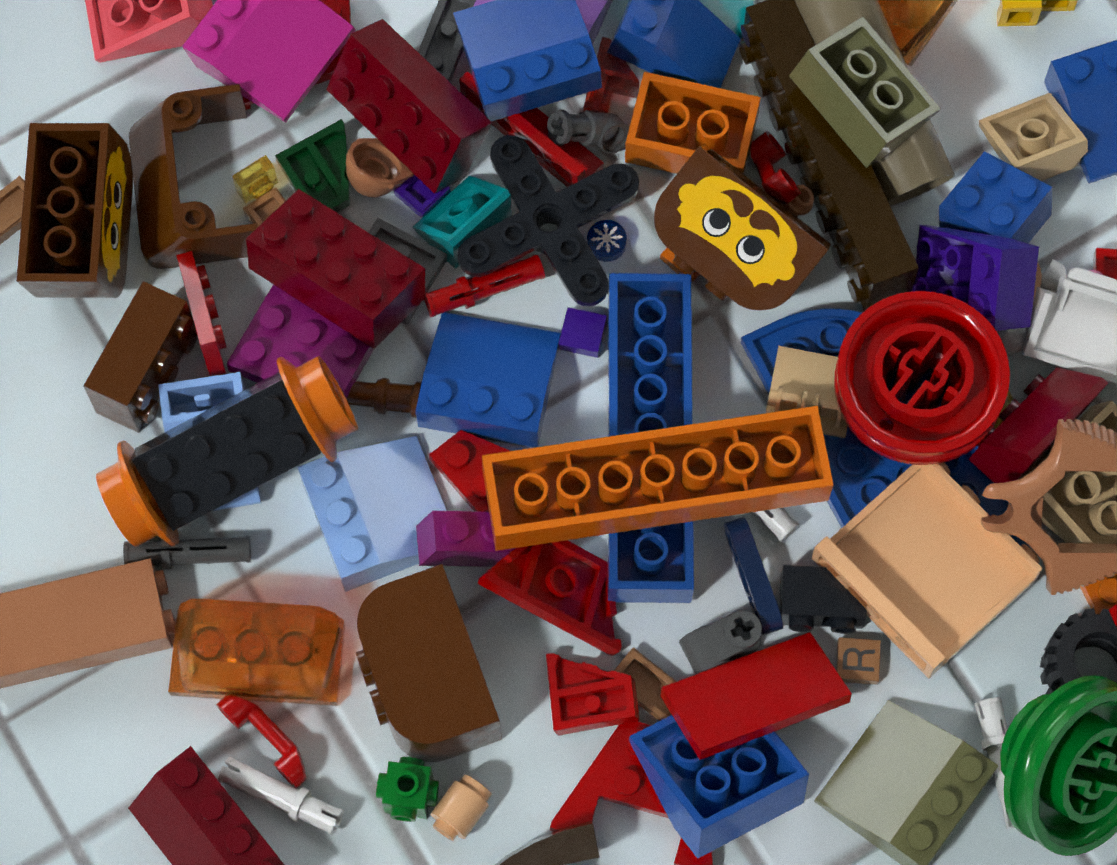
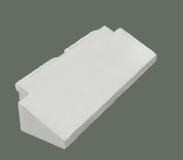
[1022,267,1117,384]

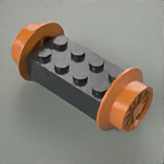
[96,356,358,547]

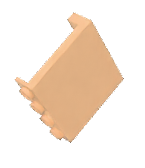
[811,463,1043,679]

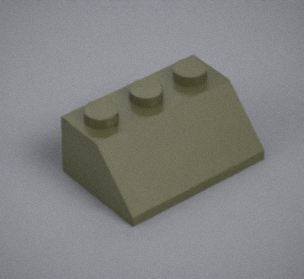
[789,17,941,168]

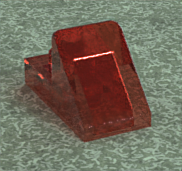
[583,37,639,113]

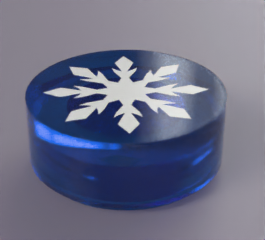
[587,220,627,262]

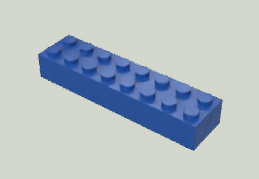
[608,273,694,603]

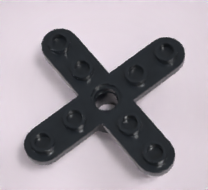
[458,135,639,307]

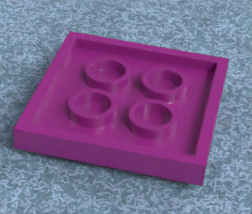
[226,284,374,398]

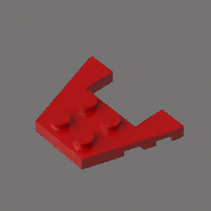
[550,721,713,865]

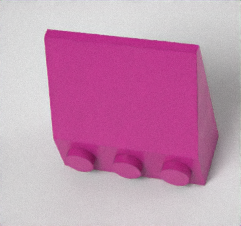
[182,0,356,123]

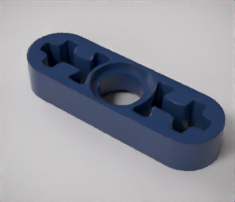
[724,517,783,635]

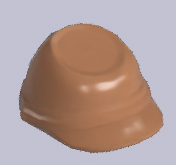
[346,138,414,198]

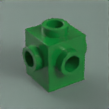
[376,757,439,822]

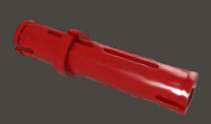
[424,254,545,317]

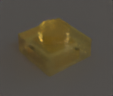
[232,155,278,204]

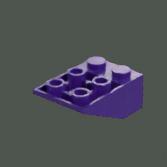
[913,225,1039,331]

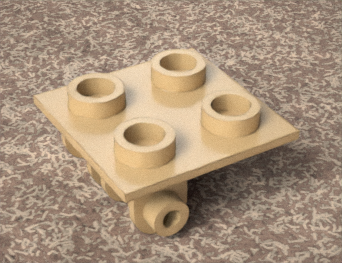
[766,346,848,438]

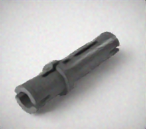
[123,536,251,570]

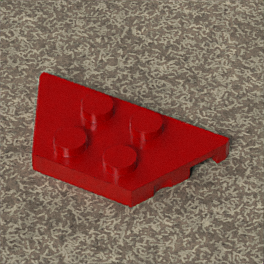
[477,540,622,656]

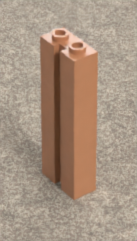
[0,558,177,689]

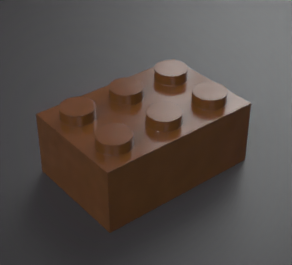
[83,281,198,433]

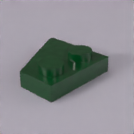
[275,119,350,212]

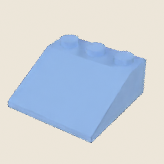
[298,436,447,592]

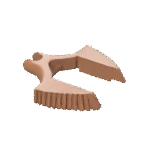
[981,419,1117,595]

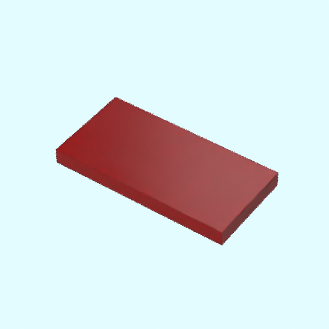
[660,632,852,760]

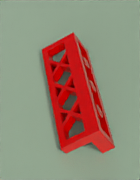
[459,71,604,187]

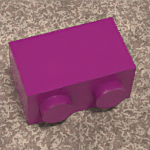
[416,511,513,567]

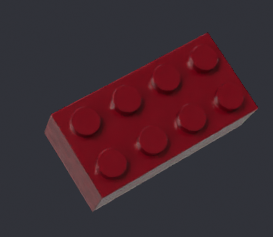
[326,19,492,194]
[246,189,425,349]

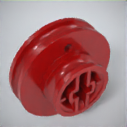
[834,291,1010,465]

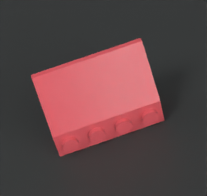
[85,0,213,63]

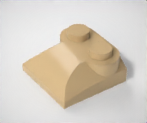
[979,93,1088,181]

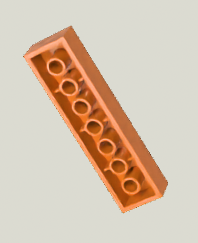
[482,406,834,551]

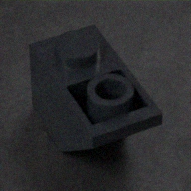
[779,565,867,634]

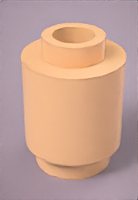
[431,774,492,841]

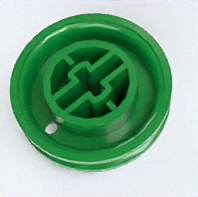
[1000,675,1117,856]

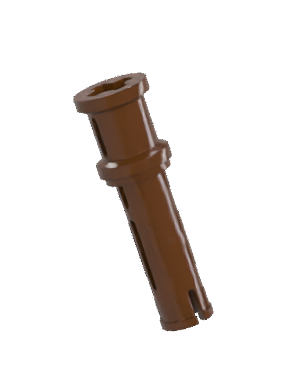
[346,378,422,418]

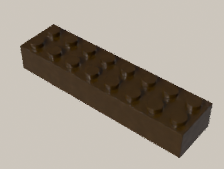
[739,0,919,311]

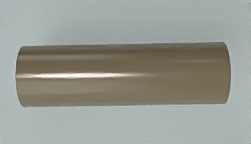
[794,0,955,206]

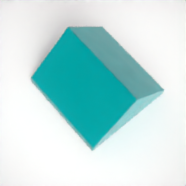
[412,175,512,269]

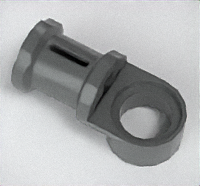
[547,110,629,154]

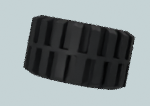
[1040,608,1117,694]

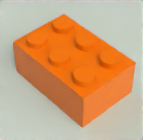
[625,72,761,174]

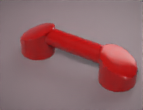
[750,131,801,204]
[216,695,306,789]

